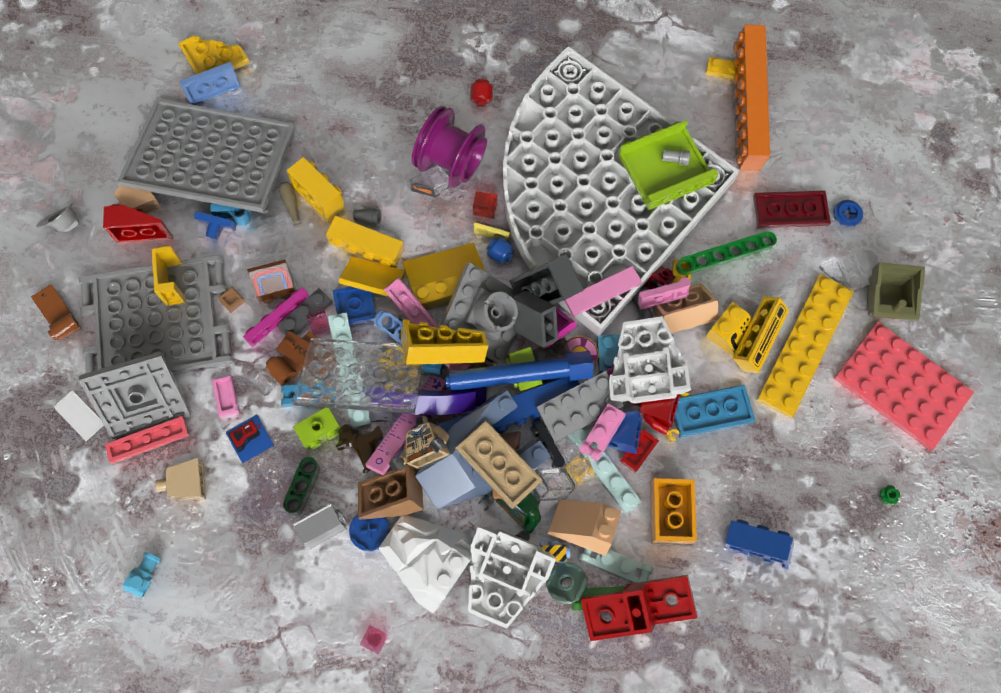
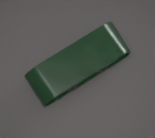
[283,457,320,516]

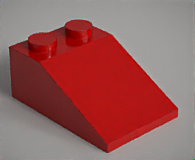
[103,204,173,243]

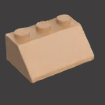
[652,283,718,334]

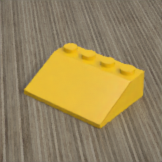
[403,243,485,310]

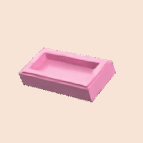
[212,375,240,418]

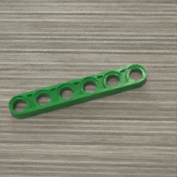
[676,231,777,276]

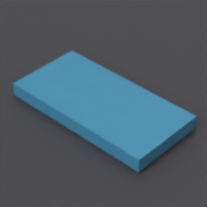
[674,385,756,438]

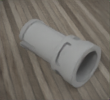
[662,149,690,166]

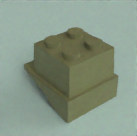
[867,262,925,321]

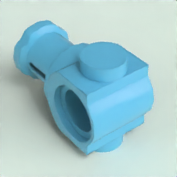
[122,552,161,598]

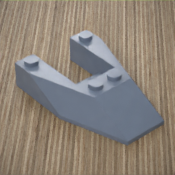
[415,390,551,510]

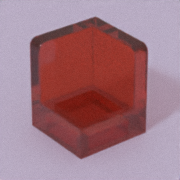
[473,191,498,219]

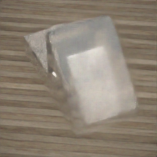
[560,442,595,487]

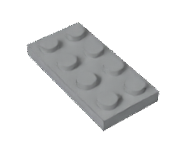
[536,371,624,442]

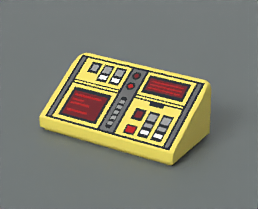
[473,221,511,242]

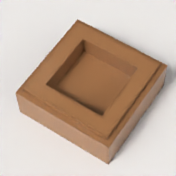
[218,286,245,313]

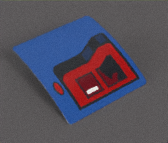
[226,415,274,463]

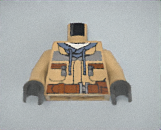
[389,416,450,471]

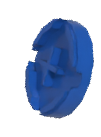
[349,514,390,551]

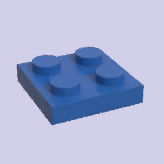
[333,287,376,325]

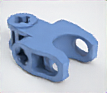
[372,310,402,345]

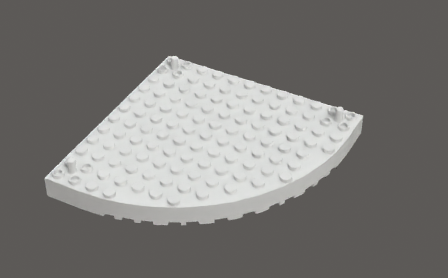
[503,46,739,337]

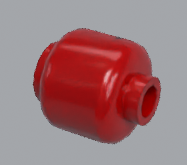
[470,79,493,107]

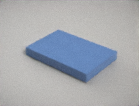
[179,62,241,105]

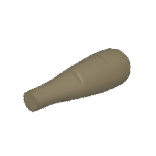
[279,182,300,224]

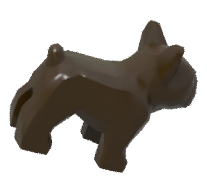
[336,424,384,474]

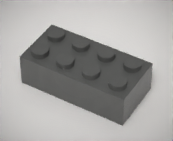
[509,254,583,304]

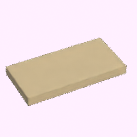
[455,420,543,509]

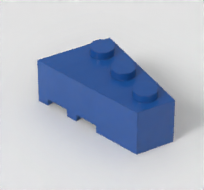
[725,519,794,569]

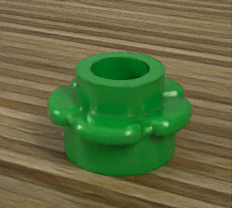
[880,485,900,505]

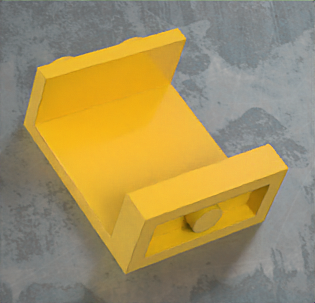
[152,245,186,306]

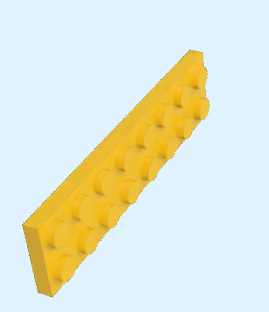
[757,274,854,418]

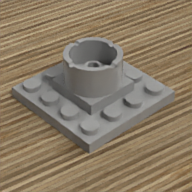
[439,262,518,365]
[79,351,191,439]

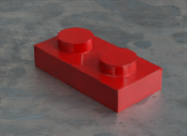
[620,429,659,473]

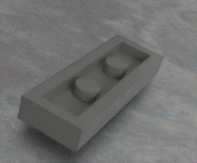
[277,288,333,336]

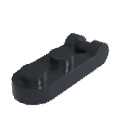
[530,418,565,471]

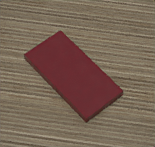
[753,191,831,228]

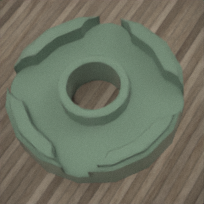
[546,562,588,604]

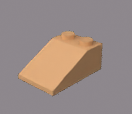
[548,499,621,556]

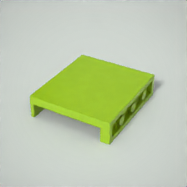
[618,120,719,210]

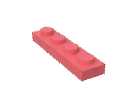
[104,416,190,464]

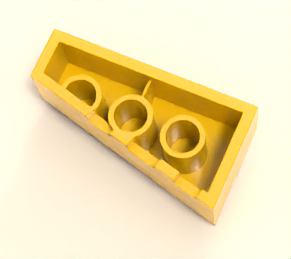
[400,319,488,365]

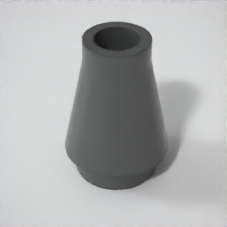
[353,207,381,225]

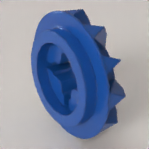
[833,200,863,228]

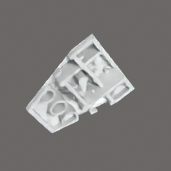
[609,316,691,403]
[379,515,473,614]
[468,526,556,628]

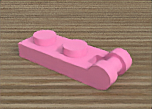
[638,277,691,310]
[579,403,626,462]

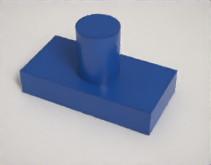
[194,211,237,239]

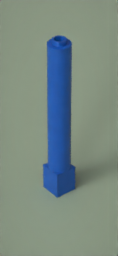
[445,351,593,391]

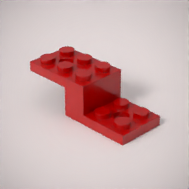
[581,575,698,641]

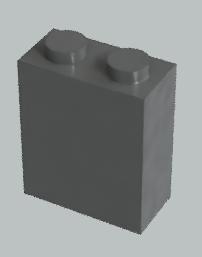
[512,291,558,348]

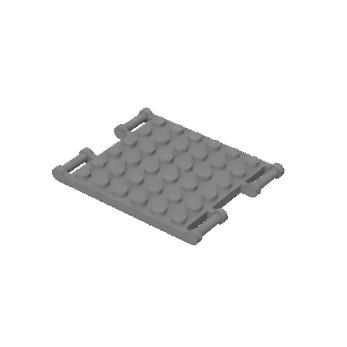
[79,255,234,373]

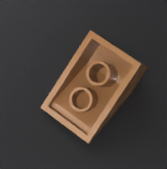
[358,464,423,520]

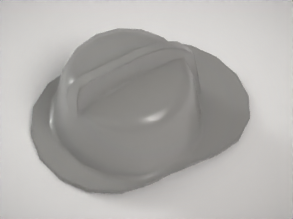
[36,203,79,232]

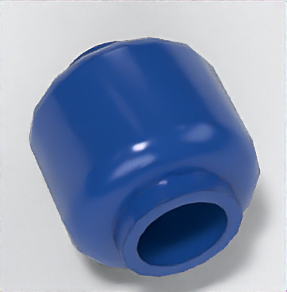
[486,237,514,264]

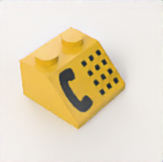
[706,302,752,357]

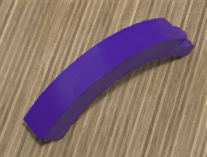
[366,381,487,415]

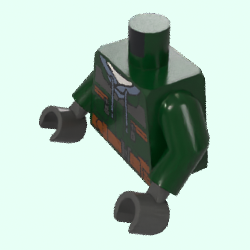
[478,490,541,541]

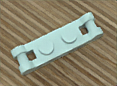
[578,548,654,583]

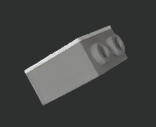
[293,504,347,549]

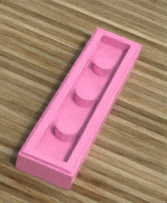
[564,266,642,317]

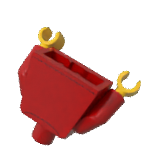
[632,393,689,442]

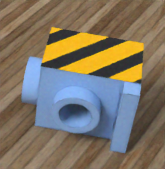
[540,541,570,564]

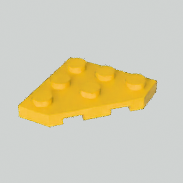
[178,36,250,75]

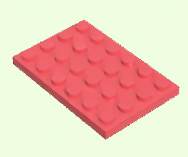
[834,322,974,451]

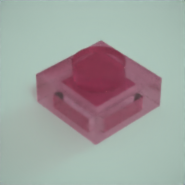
[306,310,330,335]
[360,625,389,654]

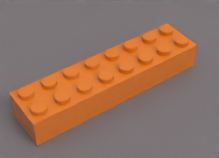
[733,24,770,171]

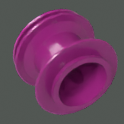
[411,106,487,188]

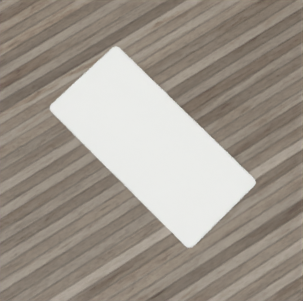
[54,390,104,441]

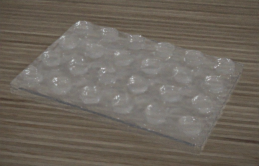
[292,338,425,414]

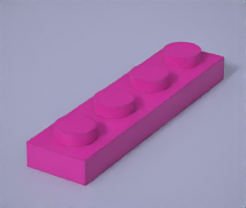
[243,287,309,347]

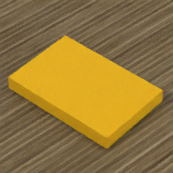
[339,256,405,297]

